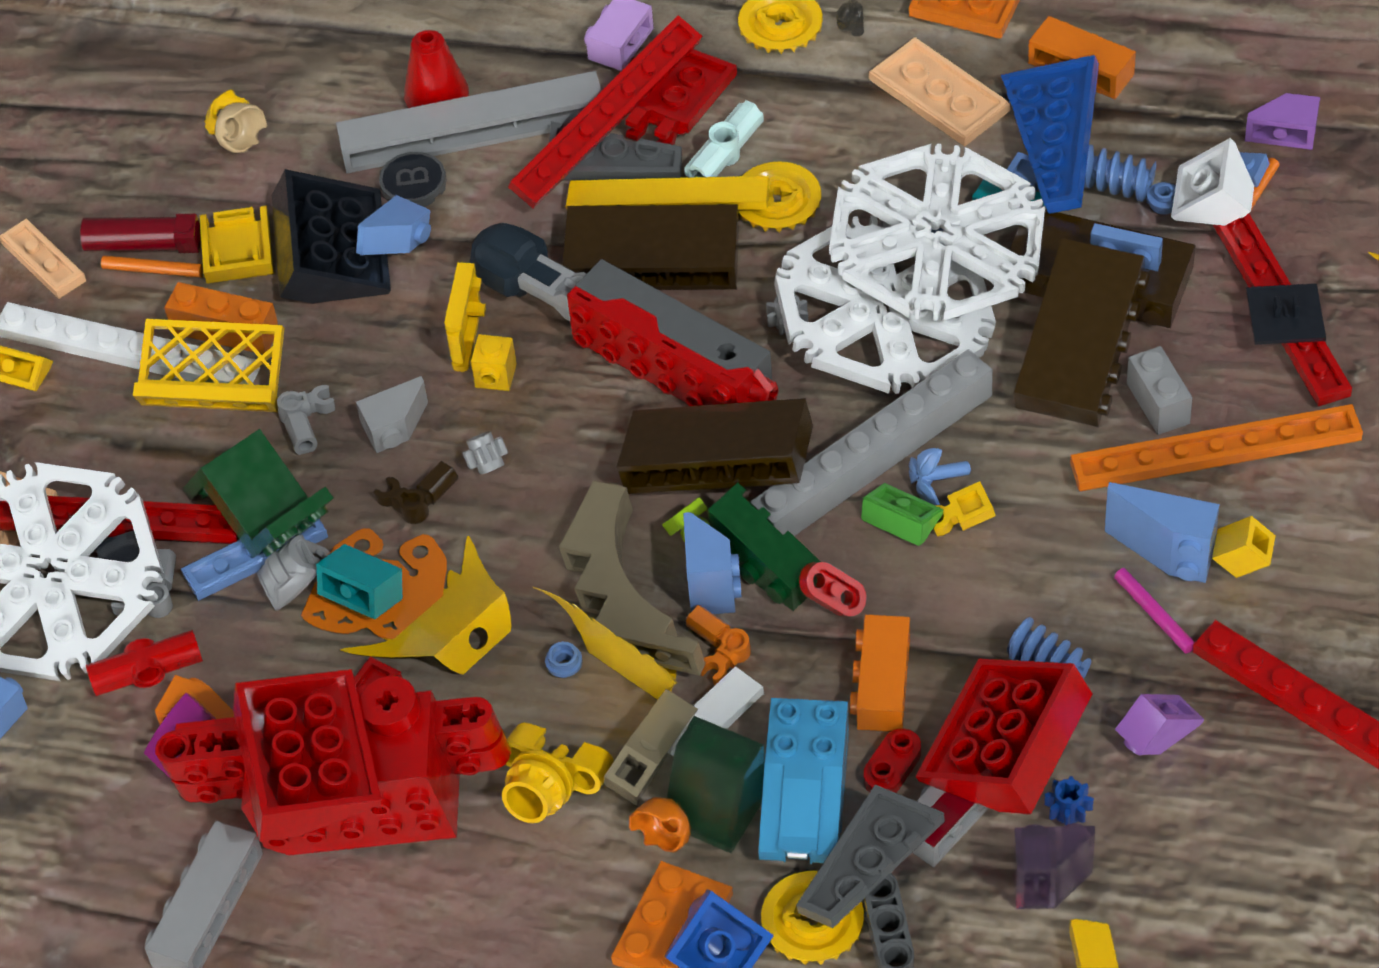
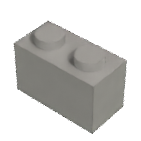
[1127,346,1193,435]

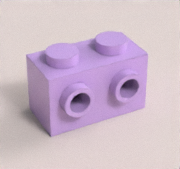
[584,0,654,71]

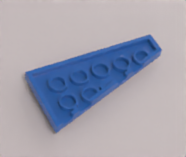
[1001,55,1099,214]

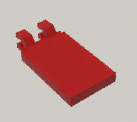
[625,49,737,145]

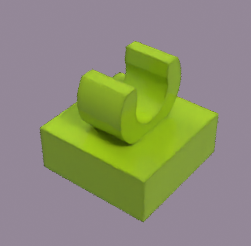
[662,497,709,542]

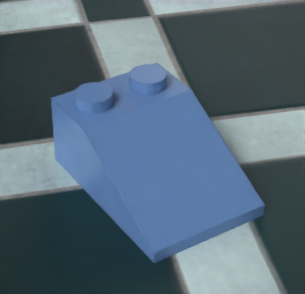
[1105,482,1220,583]

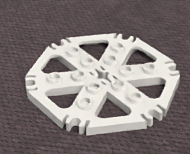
[829,144,1045,321]
[774,215,996,394]
[0,462,164,681]

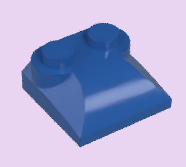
[664,889,774,968]

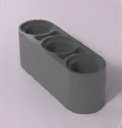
[863,873,914,968]

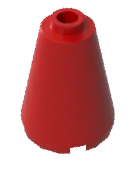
[404,30,469,108]

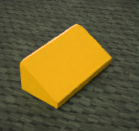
[0,346,53,391]
[1069,919,1119,968]

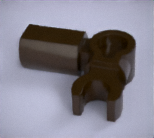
[373,461,458,524]

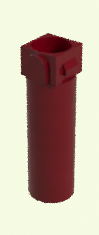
[80,214,201,253]

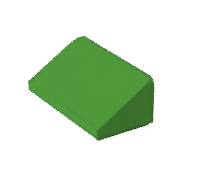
[861,483,943,546]

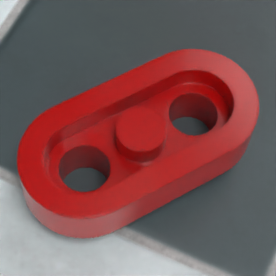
[799,562,867,616]
[863,728,921,793]

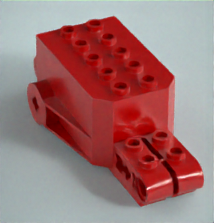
[155,676,511,855]

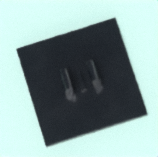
[1246,283,1326,345]

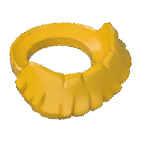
[205,89,250,135]

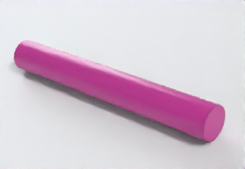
[1114,568,1195,654]

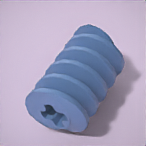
[1084,145,1156,202]
[1007,617,1092,679]

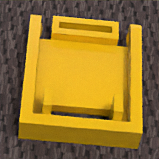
[199,205,274,284]
[444,262,486,372]

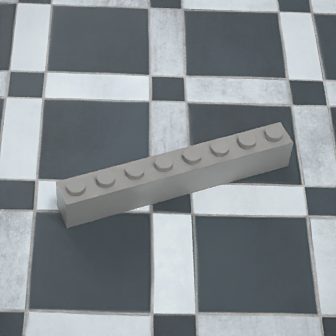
[336,71,601,174]
[750,349,993,536]

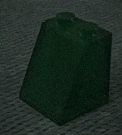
[667,716,765,854]

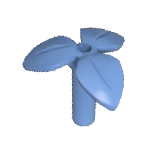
[909,448,971,505]

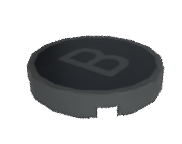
[379,152,447,207]

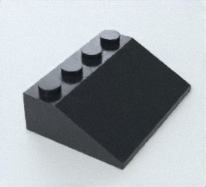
[271,169,391,304]

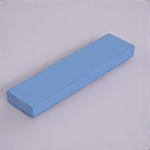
[181,520,328,601]

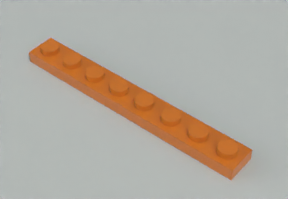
[1070,404,1363,492]

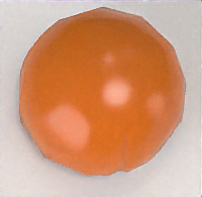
[629,797,691,853]

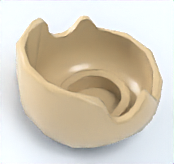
[215,103,267,153]

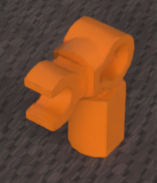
[686,605,751,685]

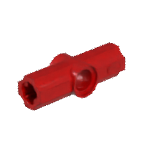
[86,630,203,696]

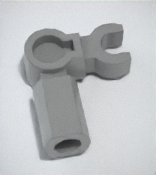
[277,385,335,455]
[111,549,176,618]

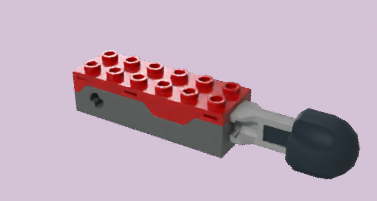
[470,223,779,406]

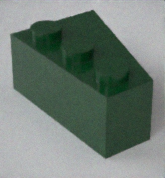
[708,482,821,611]

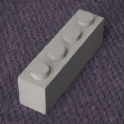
[145,820,263,968]

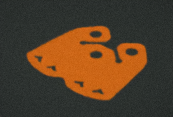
[301,528,447,639]

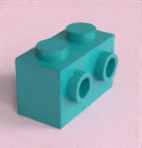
[316,544,403,619]

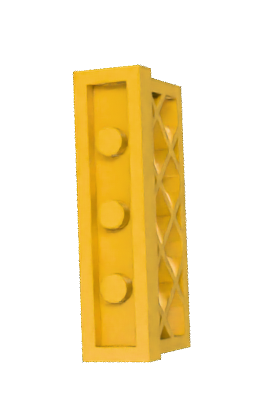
[133,319,285,412]

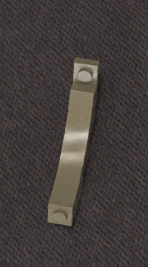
[559,481,705,676]

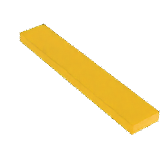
[566,176,771,210]

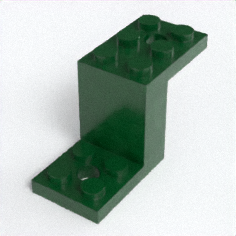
[182,429,334,558]

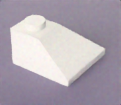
[1171,138,1254,226]

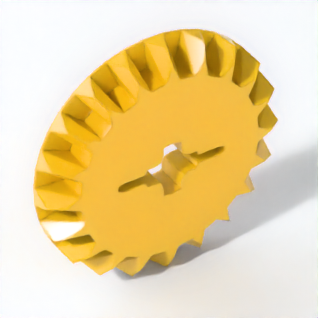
[738,0,823,54]
[738,161,821,233]
[761,871,864,965]

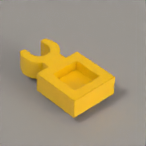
[934,481,996,536]

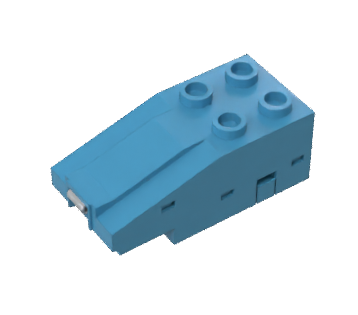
[758,698,849,864]

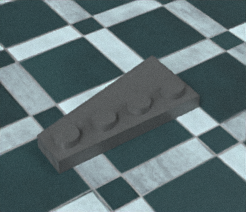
[549,121,682,180]
[796,785,945,928]

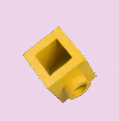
[471,334,517,391]
[1212,516,1276,578]

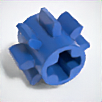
[1044,776,1094,827]

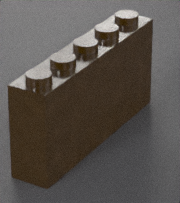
[563,204,739,290]
[1010,209,1195,329]
[1014,238,1150,427]
[616,398,813,494]

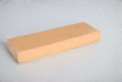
[0,218,86,299]

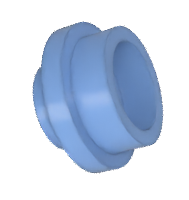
[1147,182,1176,215]
[545,641,583,678]

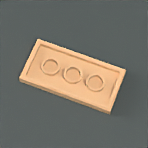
[869,37,1011,147]

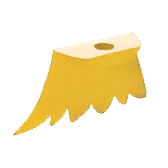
[340,535,511,675]
[533,587,677,700]

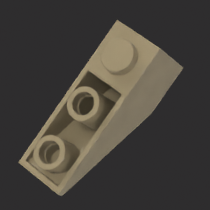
[604,689,698,805]

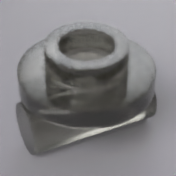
[836,0,864,37]

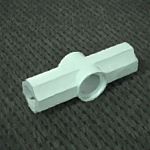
[684,100,764,178]

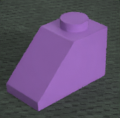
[1245,93,1320,150]
[1115,694,1205,755]

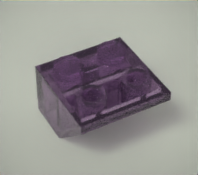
[1013,823,1095,909]

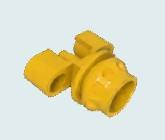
[502,722,614,823]

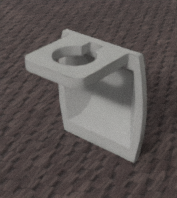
[257,534,331,611]

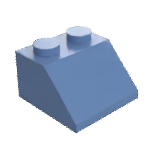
[683,512,742,614]

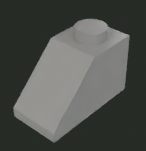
[356,376,428,453]

